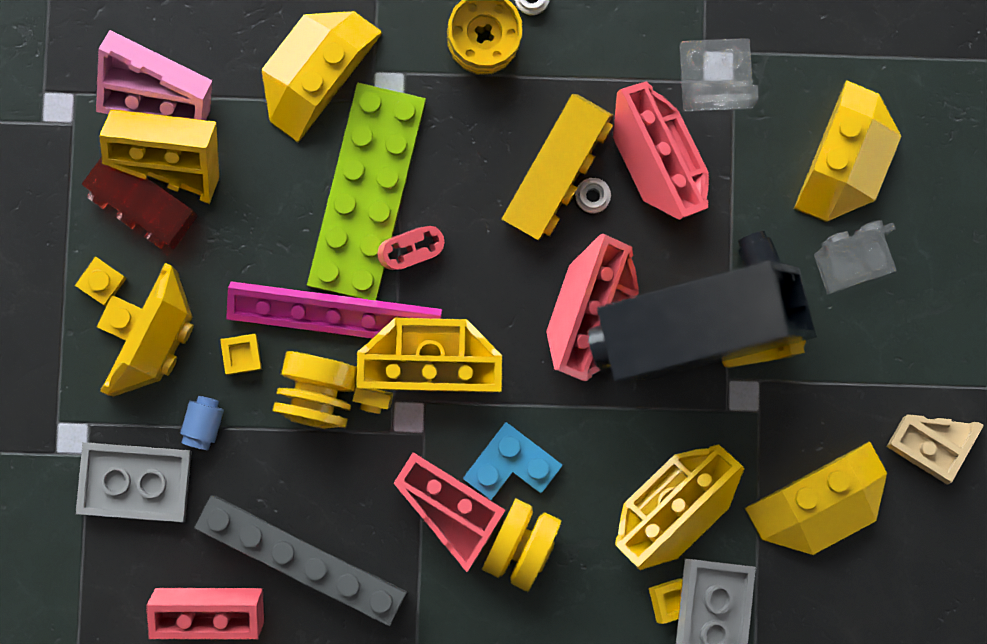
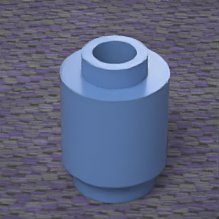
[180,395,224,450]

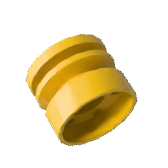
[447,0,522,74]
[272,351,357,429]

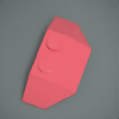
[613,81,709,220]
[546,234,639,382]

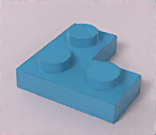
[463,422,562,500]

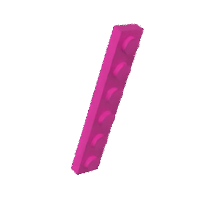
[226,282,442,338]

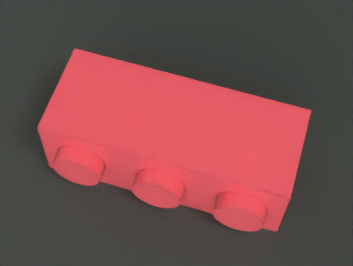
[147,588,264,639]

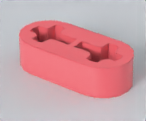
[377,226,445,270]

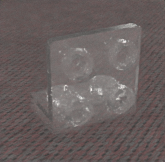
[680,38,758,111]
[814,220,897,294]

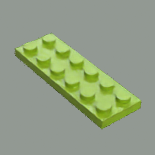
[307,82,426,301]

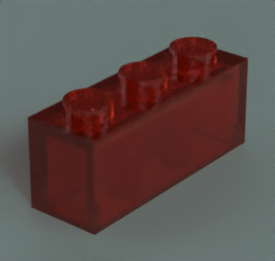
[81,157,198,250]

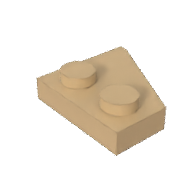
[886,414,984,485]

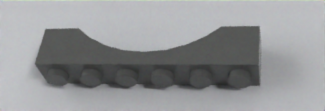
[194,496,407,626]

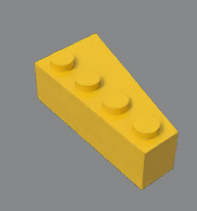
[502,94,613,240]

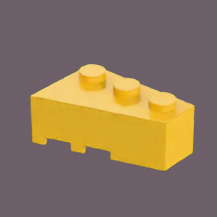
[99,109,219,204]

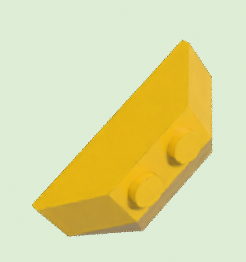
[262,11,382,143]
[794,81,901,222]
[100,263,193,397]
[356,318,502,392]
[745,442,887,555]
[615,444,744,570]

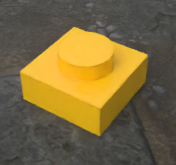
[75,257,126,306]
[97,295,142,340]
[220,334,262,375]
[353,388,394,414]
[649,578,683,624]

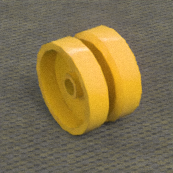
[482,499,562,592]

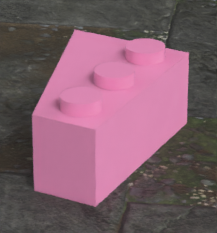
[96,30,212,120]

